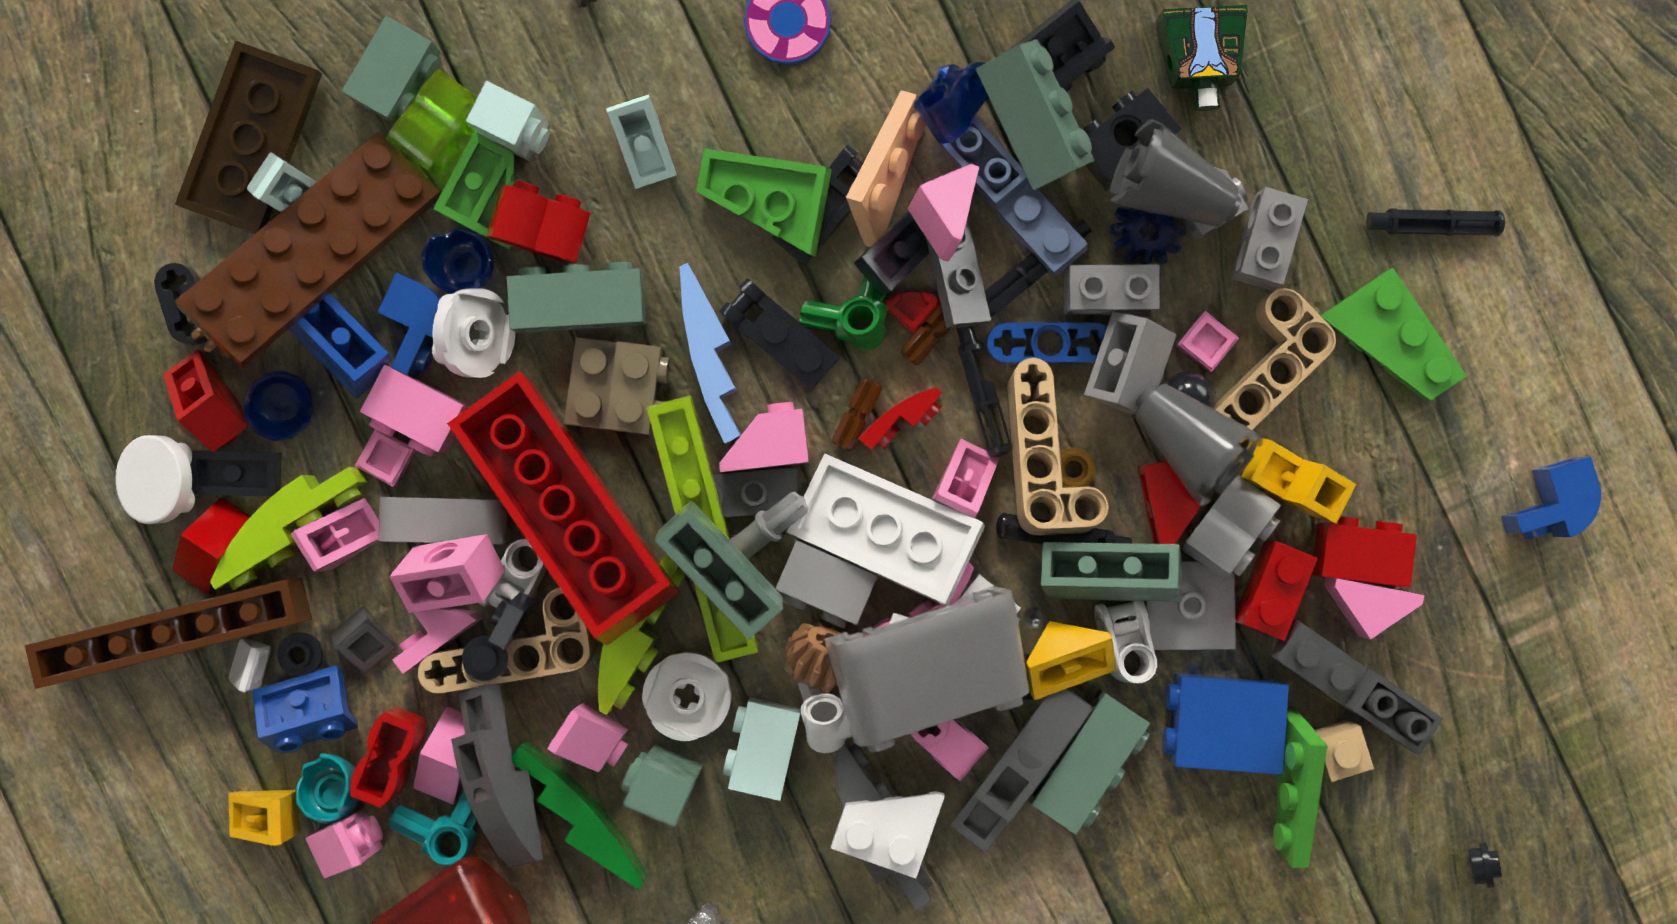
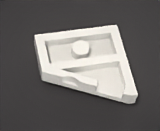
[831,791,945,878]

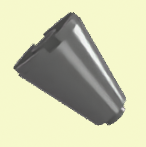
[1110,119,1241,227]
[1135,383,1263,506]

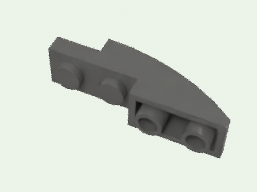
[1270,619,1443,755]
[451,683,543,868]
[951,688,1093,852]
[836,741,933,911]

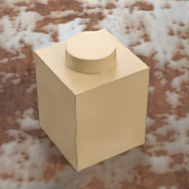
[1315,720,1374,782]

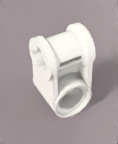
[479,538,547,608]
[1094,601,1157,683]

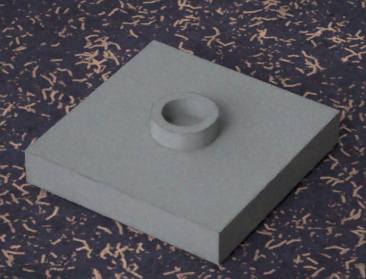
[1145,561,1236,650]

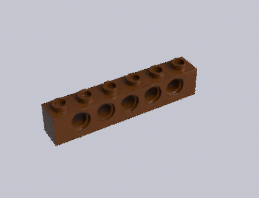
[25,578,312,689]

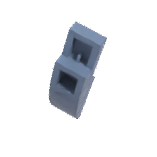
[939,113,1088,277]

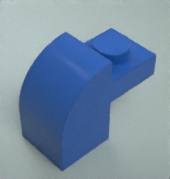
[378,272,442,378]
[1501,456,1601,539]

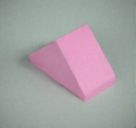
[908,164,979,262]
[931,439,1000,519]
[291,498,379,572]
[1324,577,1424,639]
[413,706,465,805]

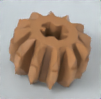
[783,621,849,693]

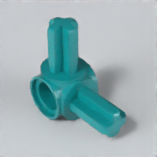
[388,791,479,865]

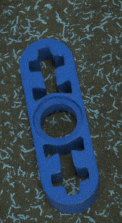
[985,322,1107,364]

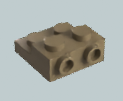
[564,337,670,436]

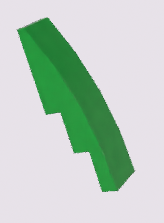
[512,741,648,890]

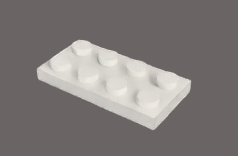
[787,453,985,606]

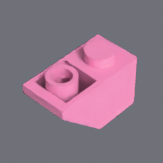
[305,808,383,879]

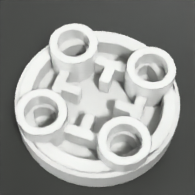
[116,435,195,524]

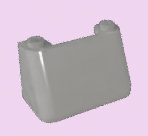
[824,586,1029,752]

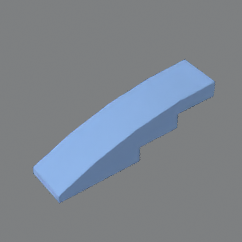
[680,263,741,445]

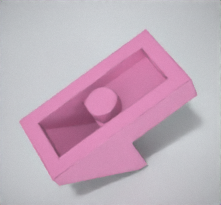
[392,607,483,674]

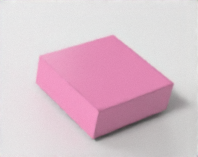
[1175,311,1239,373]
[355,429,416,487]

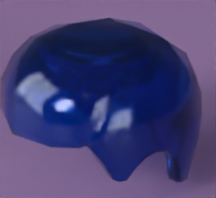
[421,228,495,294]
[244,370,313,441]

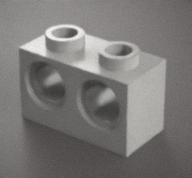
[1230,187,1308,291]
[1064,265,1160,315]

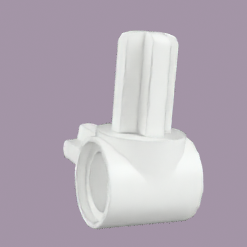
[797,683,852,753]

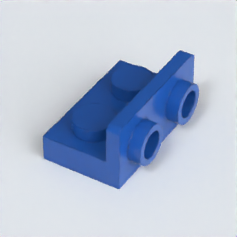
[252,665,358,753]

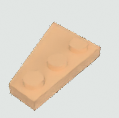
[846,91,926,247]

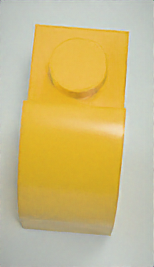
[1241,438,1356,524]

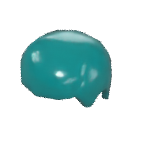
[296,754,359,824]

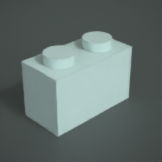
[466,81,550,162]
[723,697,800,801]

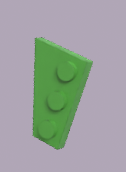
[696,148,832,257]
[1320,268,1467,402]
[1273,707,1328,868]

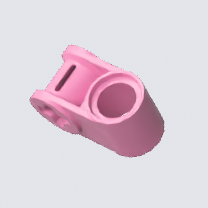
[910,719,989,782]

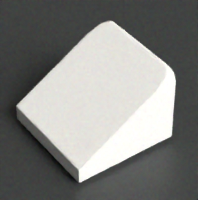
[229,638,272,692]

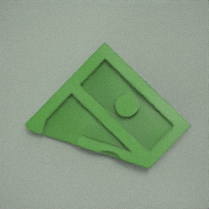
[433,131,514,250]

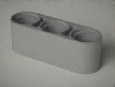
[378,497,507,544]

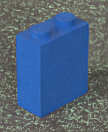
[1162,673,1289,775]

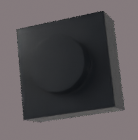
[488,591,536,650]

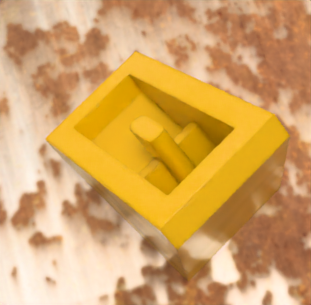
[1026,621,1116,700]
[228,790,299,846]

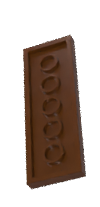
[175,132,441,369]

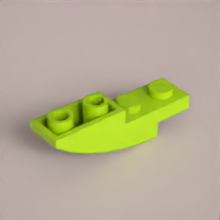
[210,467,369,592]
[598,553,687,716]

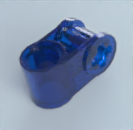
[914,62,989,144]

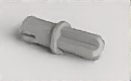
[730,492,809,560]

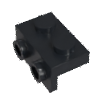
[1006,0,1115,92]

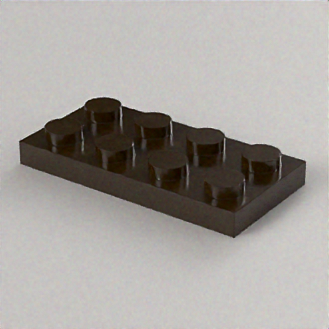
[175,40,322,234]

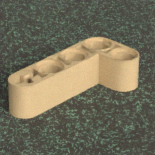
[1213,288,1336,430]
[1007,358,1109,535]
[418,588,595,693]

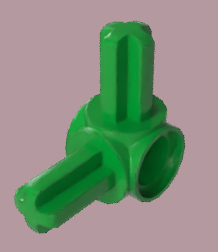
[800,276,888,351]

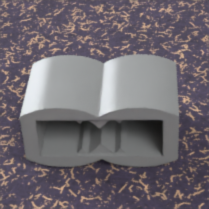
[1181,476,1281,581]

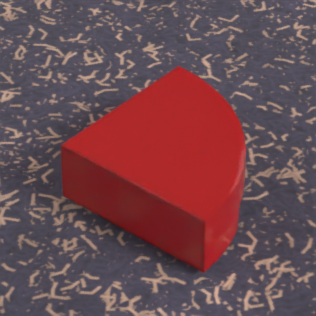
[883,291,941,335]

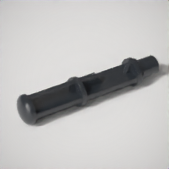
[1366,208,1505,237]
[985,219,1092,317]
[956,326,1013,457]
[996,513,1132,545]

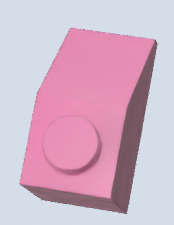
[719,402,809,473]
[547,701,628,772]

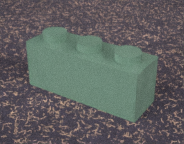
[976,39,1095,191]
[507,262,647,333]
[655,500,783,639]
[1041,542,1182,602]
[1028,689,1150,835]
[621,744,704,827]

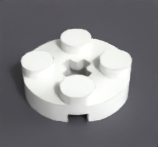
[432,289,515,378]
[642,651,732,741]

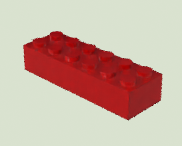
[447,371,680,645]

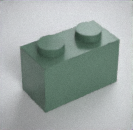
[342,15,441,127]

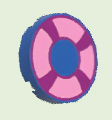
[744,0,831,66]

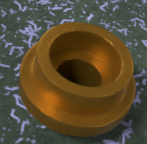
[1060,447,1096,488]

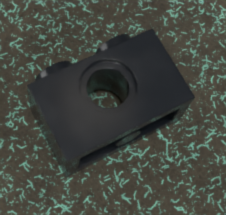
[1083,88,1181,191]

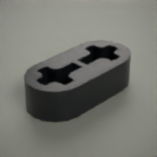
[154,263,208,345]

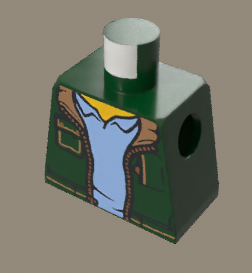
[1156,5,1248,111]

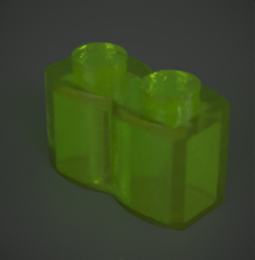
[386,68,477,175]

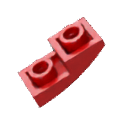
[858,387,943,451]

